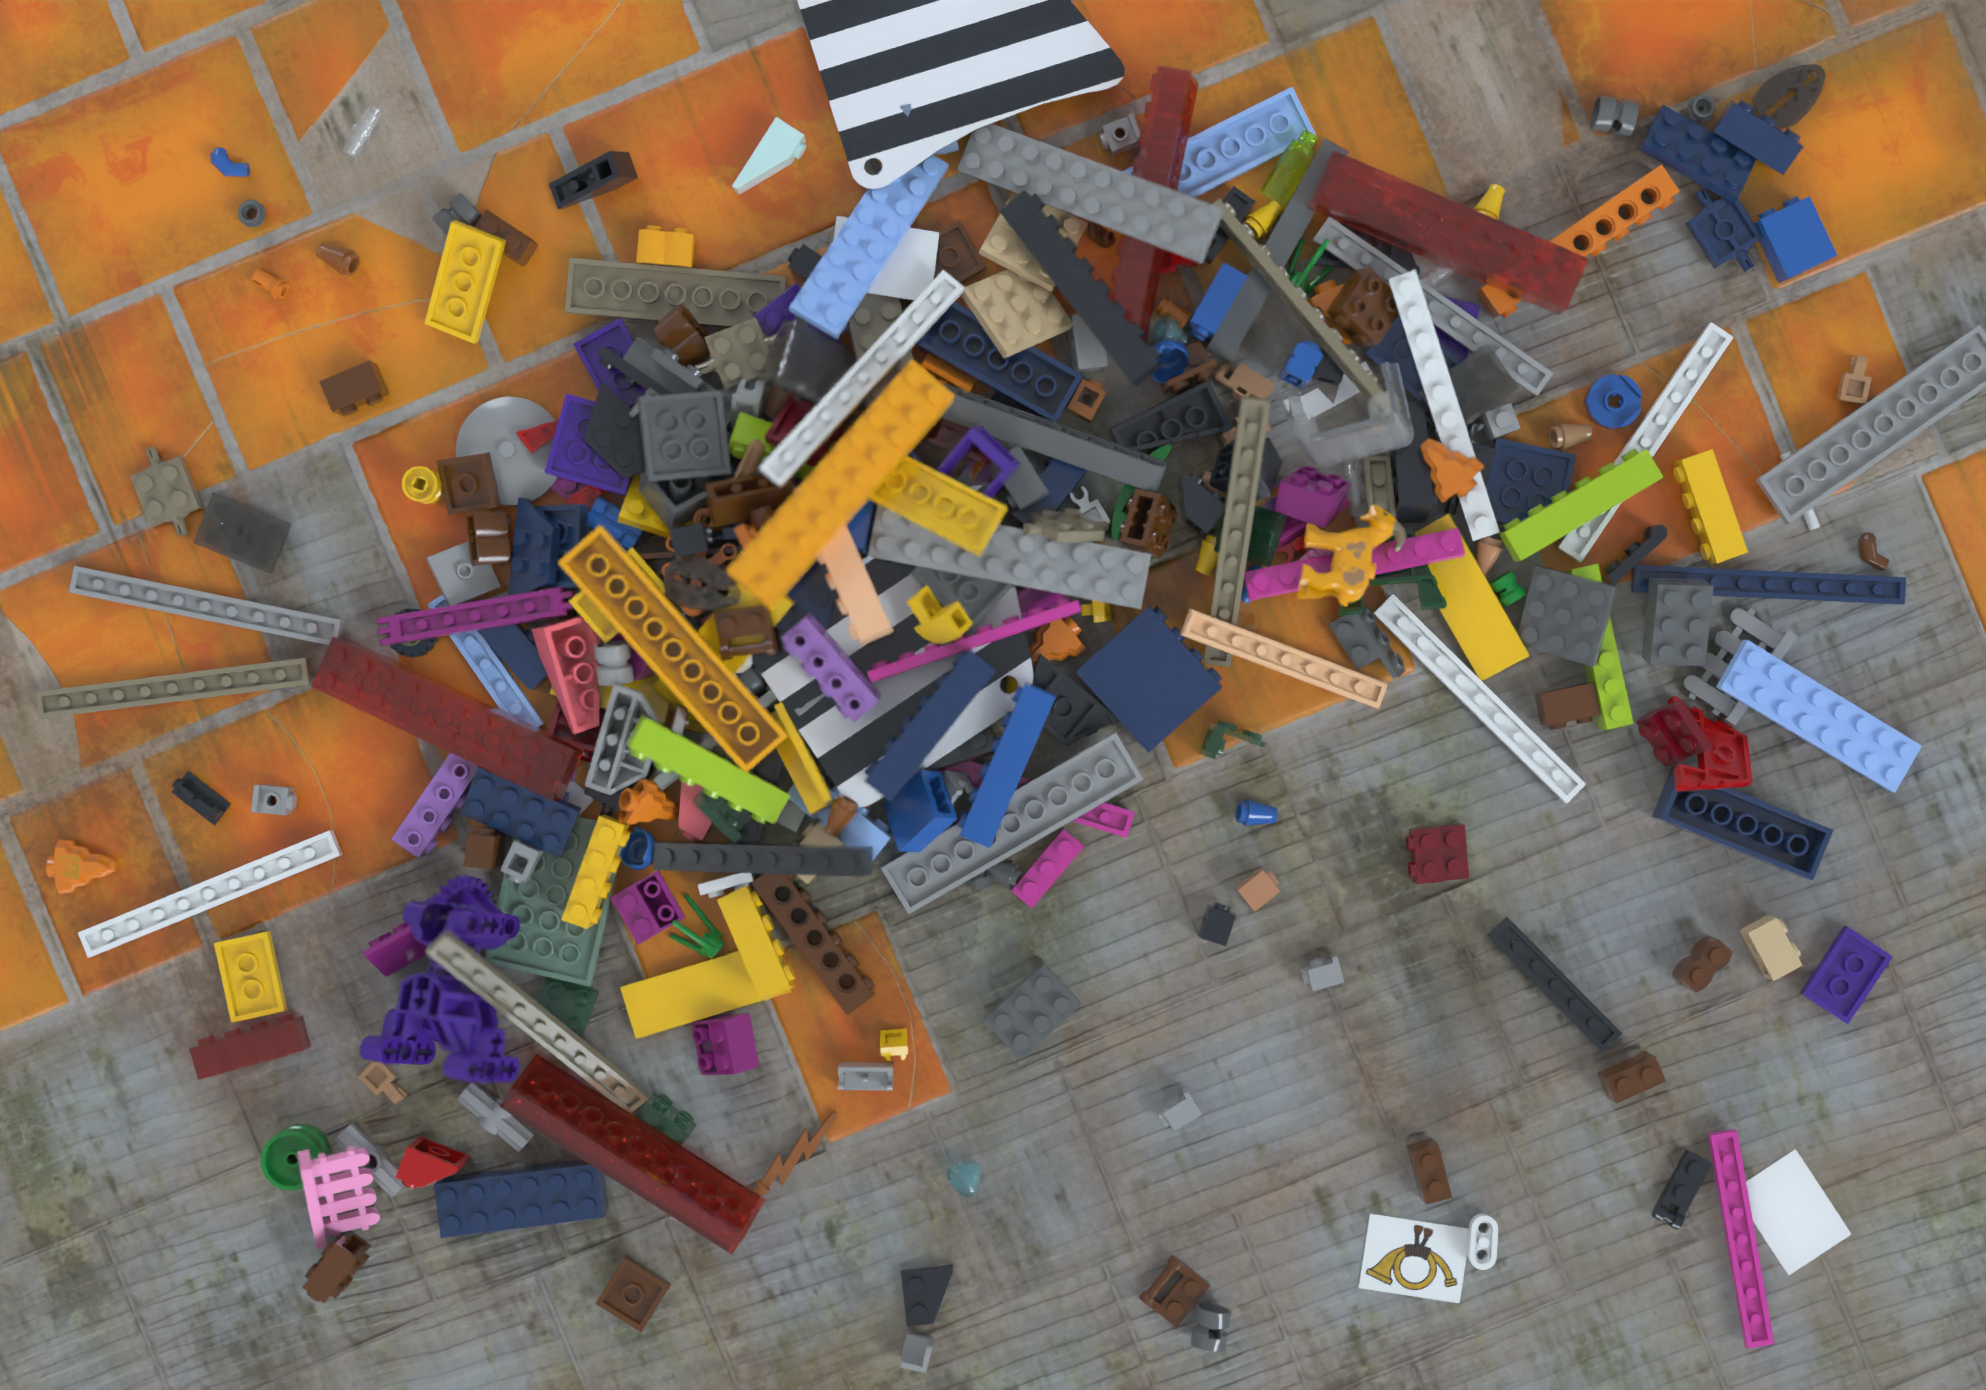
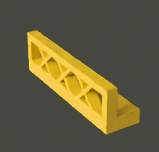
[771,702,834,815]

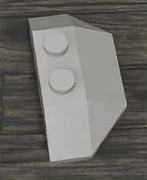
[585,683,663,795]

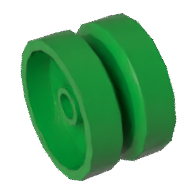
[261,1124,331,1191]

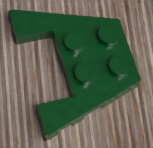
[1338,529,1447,616]

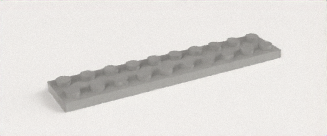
[957,124,1224,263]
[1755,325,1986,524]
[868,505,1151,609]
[881,731,1144,914]

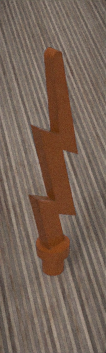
[750,1111,837,1201]

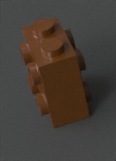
[1326,267,1399,348]
[1120,489,1177,559]
[302,1230,372,1304]

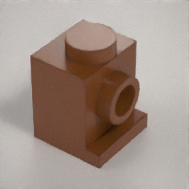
[1066,378,1107,423]

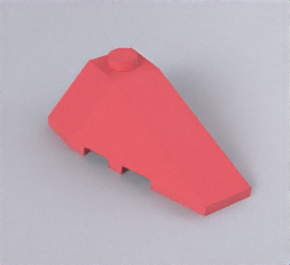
[532,615,601,734]

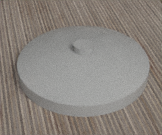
[456,397,558,506]

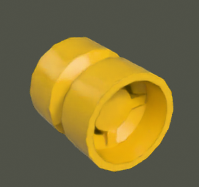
[402,466,444,505]

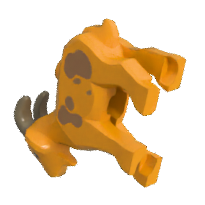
[1297,505,1406,606]

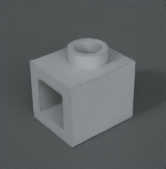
[1478,401,1520,441]

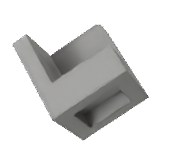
[900,1331,933,1373]

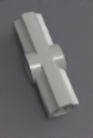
[457,1082,535,1152]
[334,1123,405,1197]

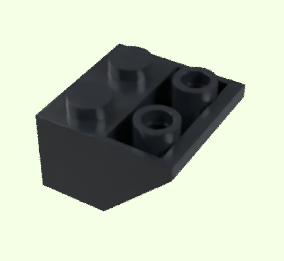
[1209,437,1282,500]
[1177,473,1226,536]

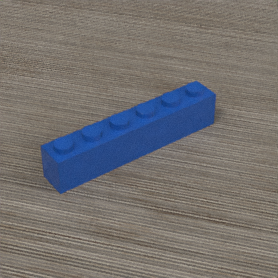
[958,682,1056,848]

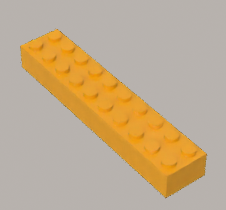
[726,359,955,612]
[558,525,789,773]

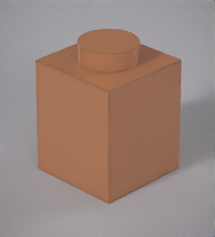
[1235,868,1280,912]

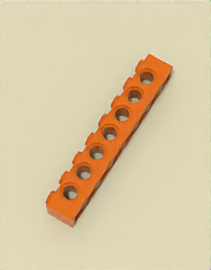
[1476,164,1680,319]

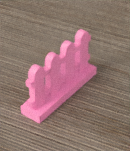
[297,1146,380,1250]

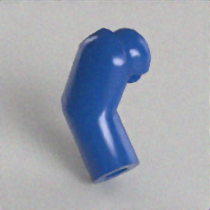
[210,147,250,177]

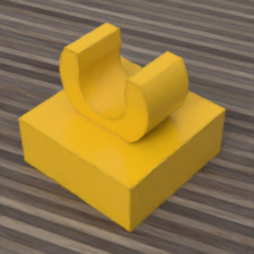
[1081,600,1112,623]
[880,1028,908,1061]

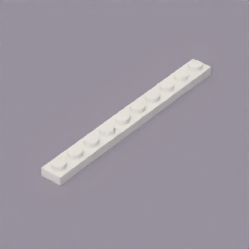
[759,270,964,489]
[1388,270,1499,541]
[1556,322,1734,563]
[1373,594,1586,803]
[78,830,343,958]

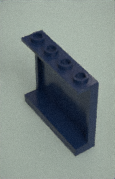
[1076,604,1223,753]

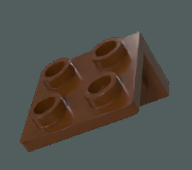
[1159,340,1218,395]

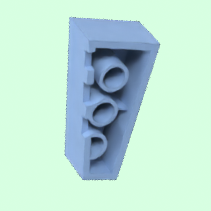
[788,775,892,861]

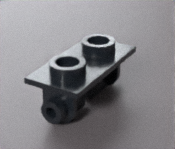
[172,771,231,825]

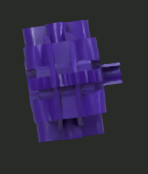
[360,875,520,1082]

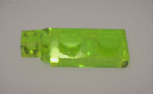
[1260,129,1318,207]

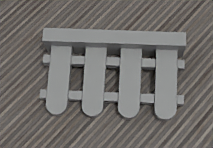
[1683,608,1798,727]

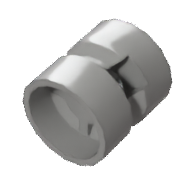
[594,641,634,686]

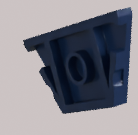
[508,497,561,596]

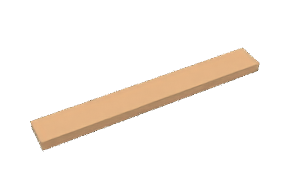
[1180,609,1388,709]

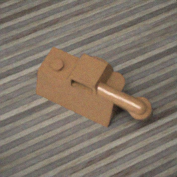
[1213,362,1275,402]

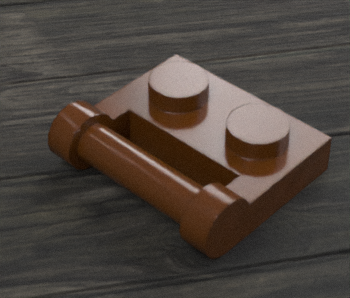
[713,605,778,661]
[1139,1254,1210,1328]

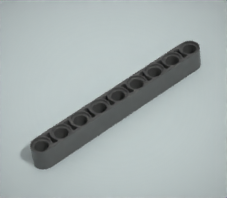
[1206,138,1349,362]
[940,383,1167,492]

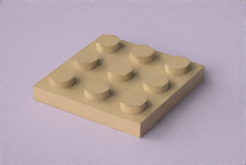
[979,192,1088,292]
[961,269,1073,359]

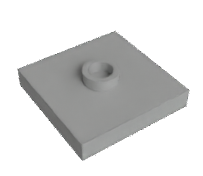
[426,541,501,606]

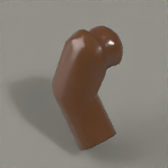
[1088,221,1116,248]
[1858,532,1889,571]

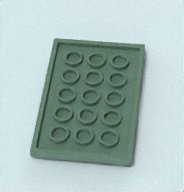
[485,816,623,986]

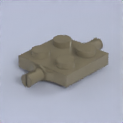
[695,317,787,389]
[130,446,203,537]
[1023,508,1108,543]

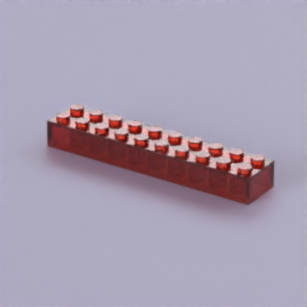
[1108,66,1199,344]
[1308,150,1589,315]
[311,637,585,801]
[500,1054,766,1255]

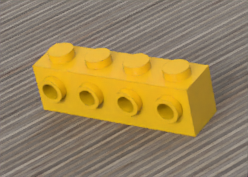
[1673,449,1748,564]
[561,814,631,929]
[717,886,796,1001]

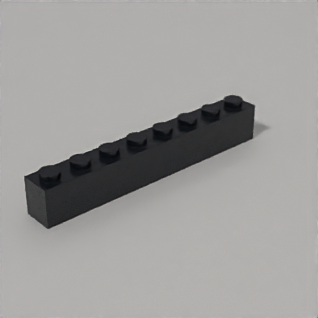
[999,190,1163,386]
[653,840,872,877]

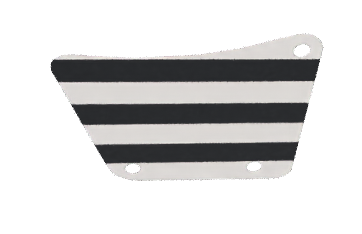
[797,0,1125,189]
[752,485,1033,807]

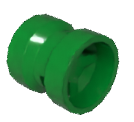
[1489,570,1526,608]

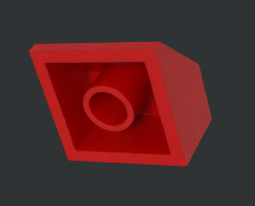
[395,1136,471,1188]

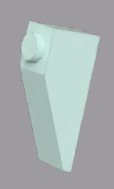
[732,117,807,195]

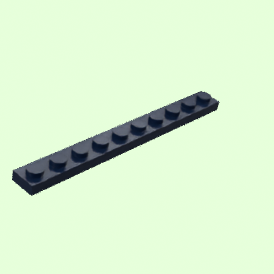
[1631,565,1906,605]

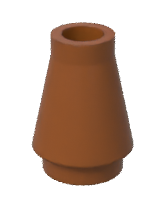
[316,243,360,275]
[824,794,859,838]

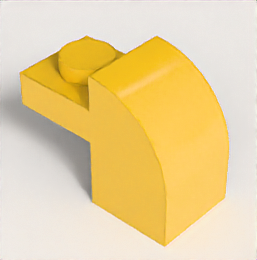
[906,585,973,644]

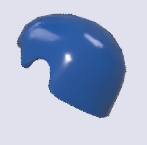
[1151,340,1189,384]
[620,827,658,870]

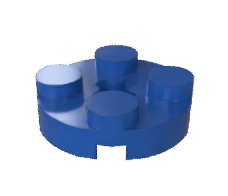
[1584,374,1642,430]

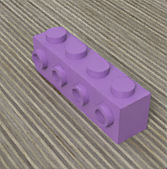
[781,612,882,722]
[391,748,481,858]

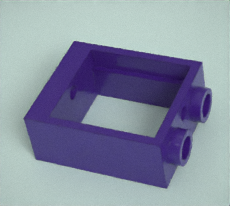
[936,426,1021,498]

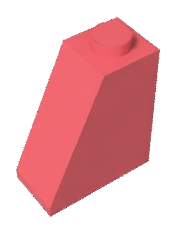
[678,781,727,842]

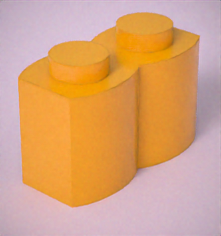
[636,225,696,268]

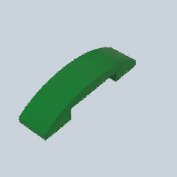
[1110,444,1173,541]

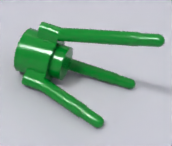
[1287,238,1333,296]
[669,893,725,959]

